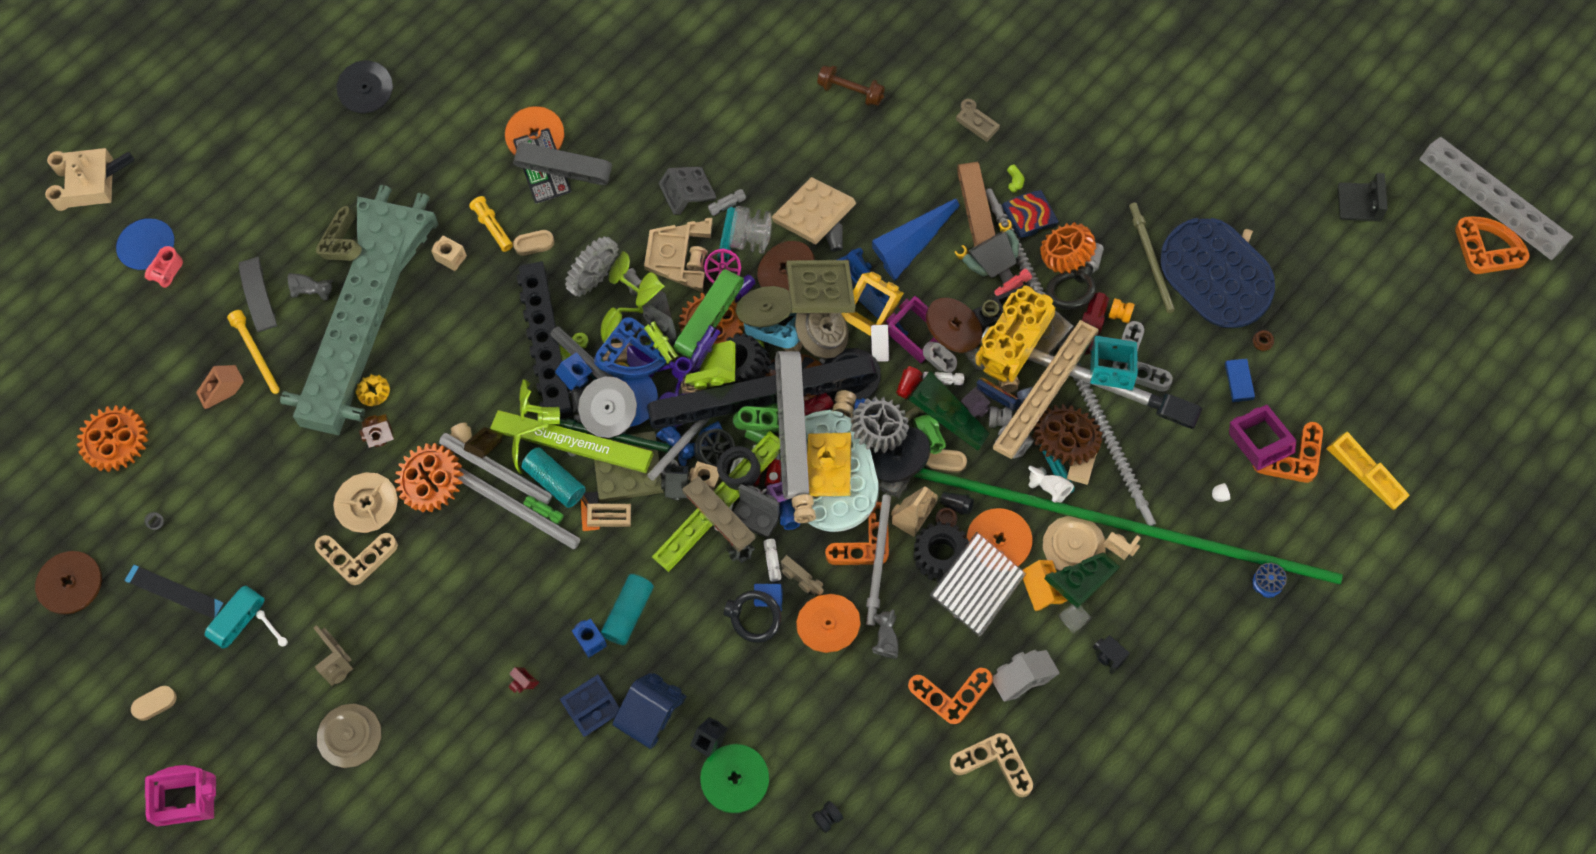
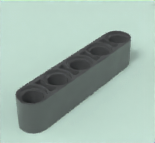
[513,143,612,185]

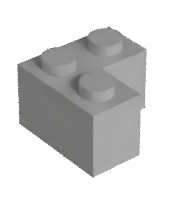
[993,650,1060,702]

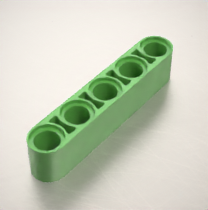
[674,269,744,359]

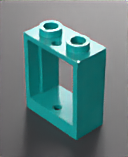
[1090,336,1138,390]

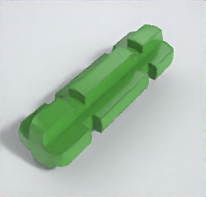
[523,495,564,524]

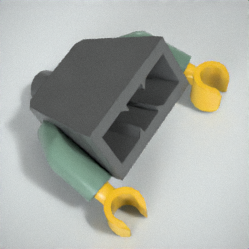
[955,220,1019,284]

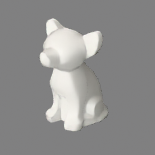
[1028,466,1074,503]

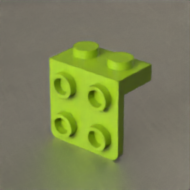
[686,340,735,390]

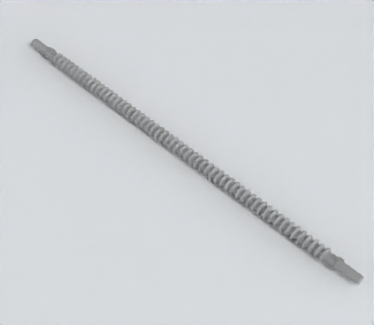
[985,188,1156,526]

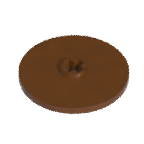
[757,241,815,291]
[926,298,982,353]
[35,551,102,614]

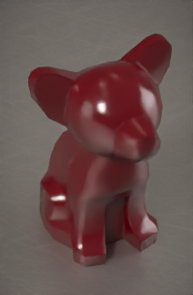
[804,393,834,416]

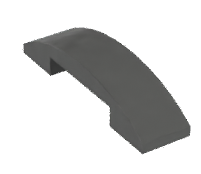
[239,257,278,332]

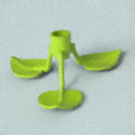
[601,251,665,343]
[512,379,560,474]

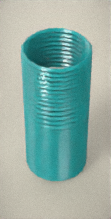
[521,447,585,508]
[601,574,654,645]

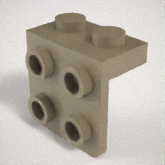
[313,625,353,686]

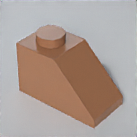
[196,365,244,409]

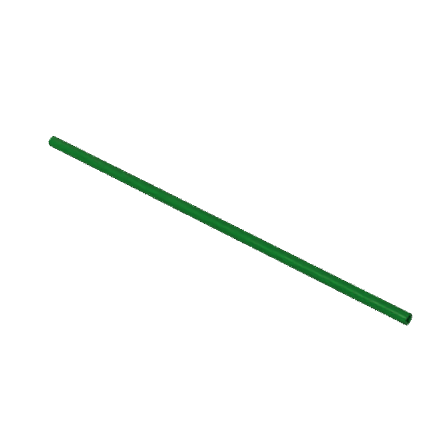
[913,468,1343,585]

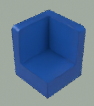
[754,584,783,611]

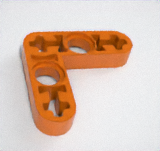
[1253,422,1323,483]
[825,502,889,565]
[908,668,993,724]

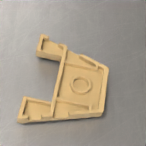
[644,218,713,292]

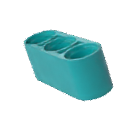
[205,585,265,649]

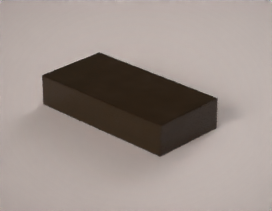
[464,427,503,458]

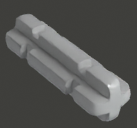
[708,189,746,216]

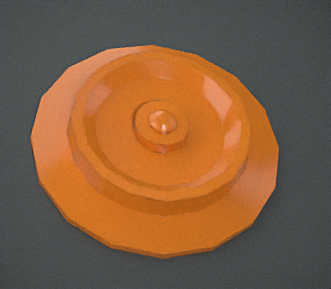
[796,594,861,653]

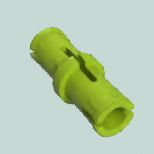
[644,321,678,364]

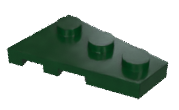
[1044,552,1120,609]

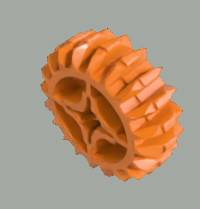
[1040,222,1096,274]

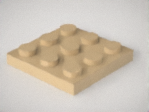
[772,177,856,244]

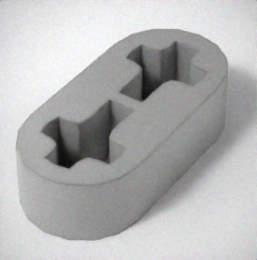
[923,342,957,373]

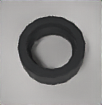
[717,446,760,490]

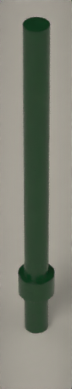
[552,418,671,453]

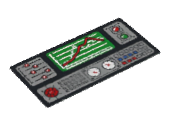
[513,128,572,204]

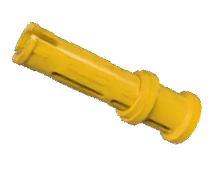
[469,196,513,252]

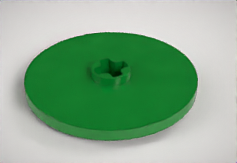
[700,744,769,813]

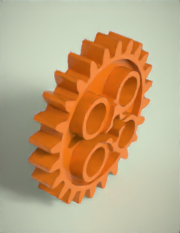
[679,293,744,345]
[77,405,148,472]
[395,443,464,512]

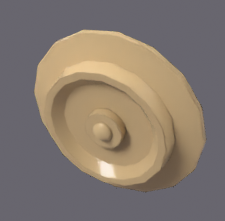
[1043,516,1106,571]

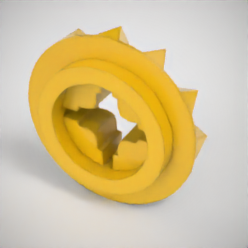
[355,374,390,406]

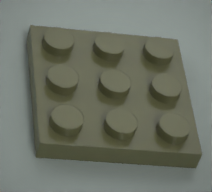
[786,260,855,313]
[594,431,664,503]

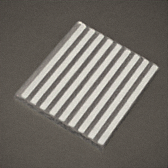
[930,532,1026,637]

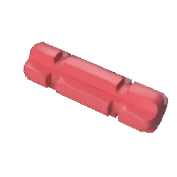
[994,268,1032,296]

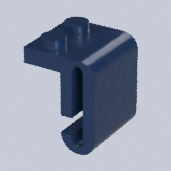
[612,673,687,749]

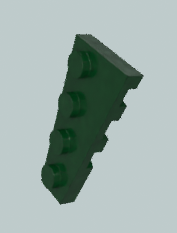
[909,371,990,451]

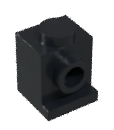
[1093,635,1130,675]

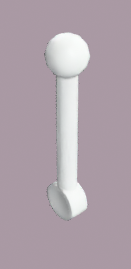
[256,610,288,647]

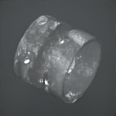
[730,206,772,254]

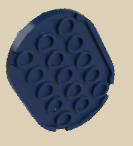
[1161,218,1275,328]

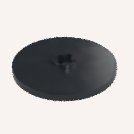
[871,427,931,483]

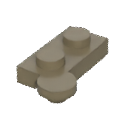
[956,99,1000,142]
[781,555,824,596]

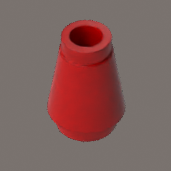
[896,366,923,399]

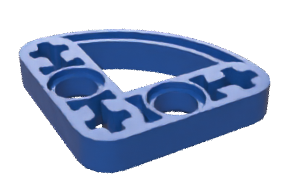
[594,317,667,378]

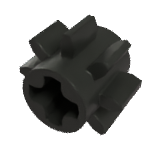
[726,543,755,563]

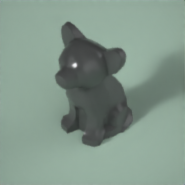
[288,273,334,300]
[872,609,899,659]

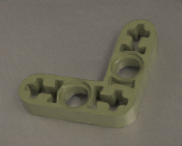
[316,206,362,261]

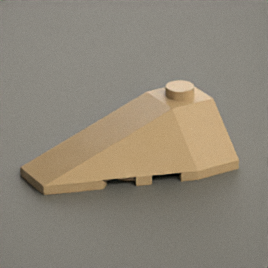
[891,487,938,537]

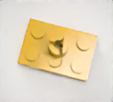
[807,433,852,497]

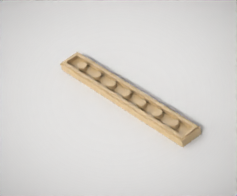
[993,320,1098,459]

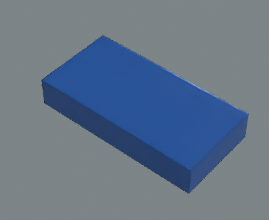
[1225,359,1255,402]

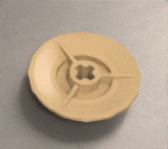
[333,472,398,533]

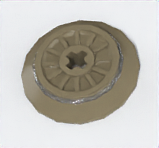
[795,313,849,359]

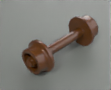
[817,65,885,106]

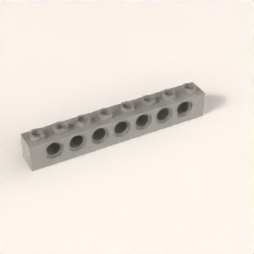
[1419,137,1573,260]

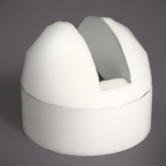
[1212,483,1230,502]

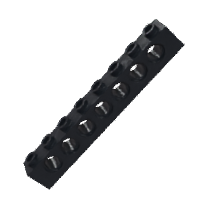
[516,261,573,418]

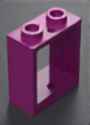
[885,296,939,363]
[1229,405,1296,471]

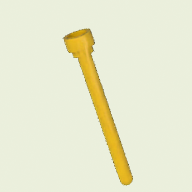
[227,310,280,394]

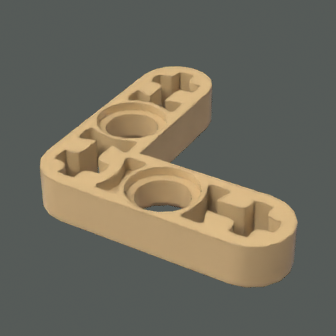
[315,533,398,585]
[950,733,1033,797]

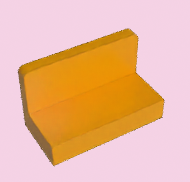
[1021,560,1068,611]

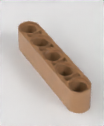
[957,162,995,247]

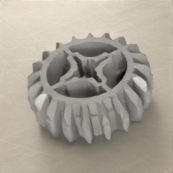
[851,396,909,453]

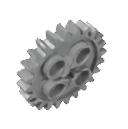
[565,236,619,297]

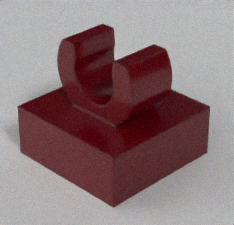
[509,667,539,693]

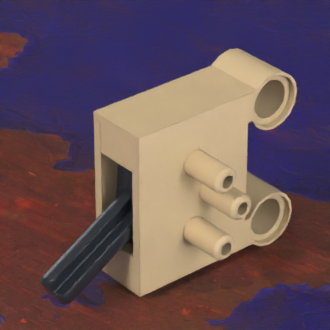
[45,148,135,211]

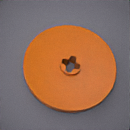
[505,107,564,156]
[966,508,1032,572]

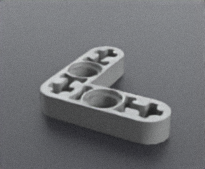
[1112,321,1173,391]

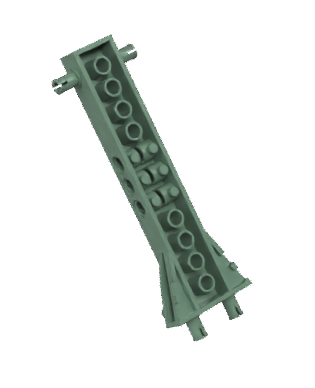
[280,185,439,435]

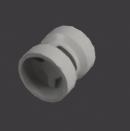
[989,406,1012,428]

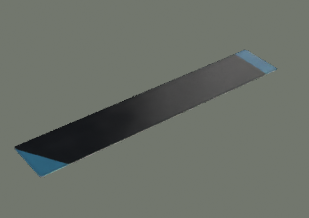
[125,565,223,619]

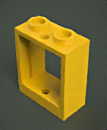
[841,271,904,336]

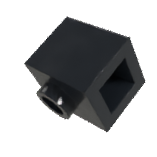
[690,717,728,757]

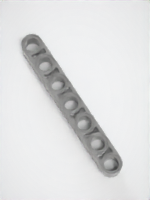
[775,351,809,499]

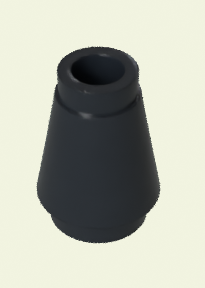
[940,492,974,515]

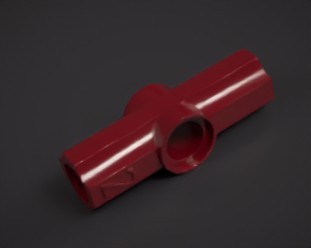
[1082,292,1110,355]

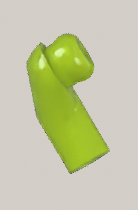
[1007,164,1025,193]

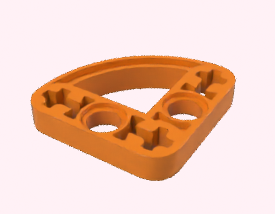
[1455,217,1530,274]

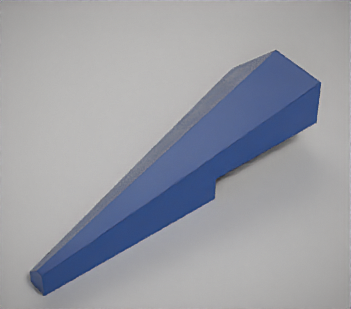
[872,199,960,281]
[837,247,909,336]

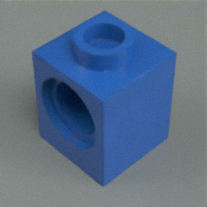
[555,352,593,391]
[572,618,607,658]

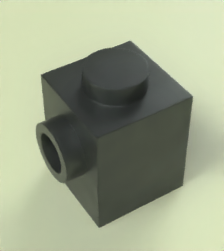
[661,465,688,500]

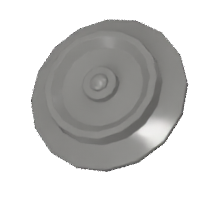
[578,376,637,438]

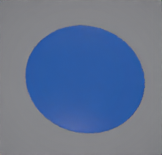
[116,218,174,270]
[612,375,658,427]

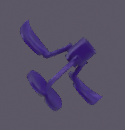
[627,345,700,427]

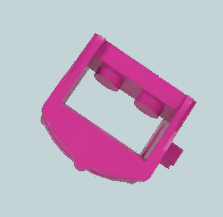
[145,765,216,827]

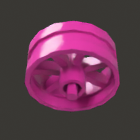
[704,249,741,284]

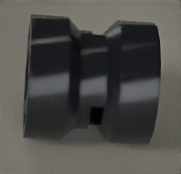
[811,801,844,834]

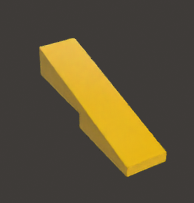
[1326,432,1410,510]

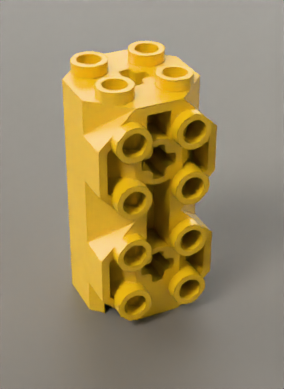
[975,286,1055,382]

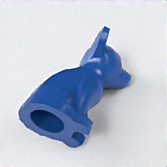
[656,426,695,466]

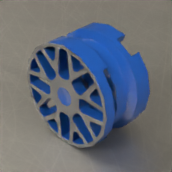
[1252,563,1287,598]

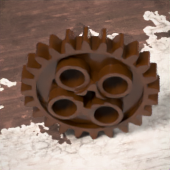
[1032,404,1103,466]

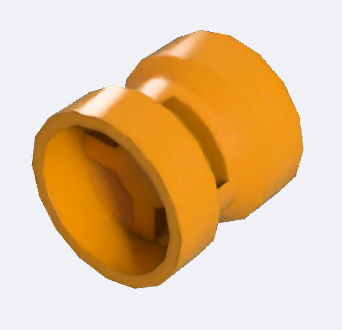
[1108,298,1135,324]

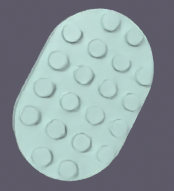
[805,410,879,532]

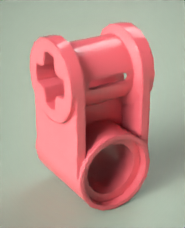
[145,246,183,288]

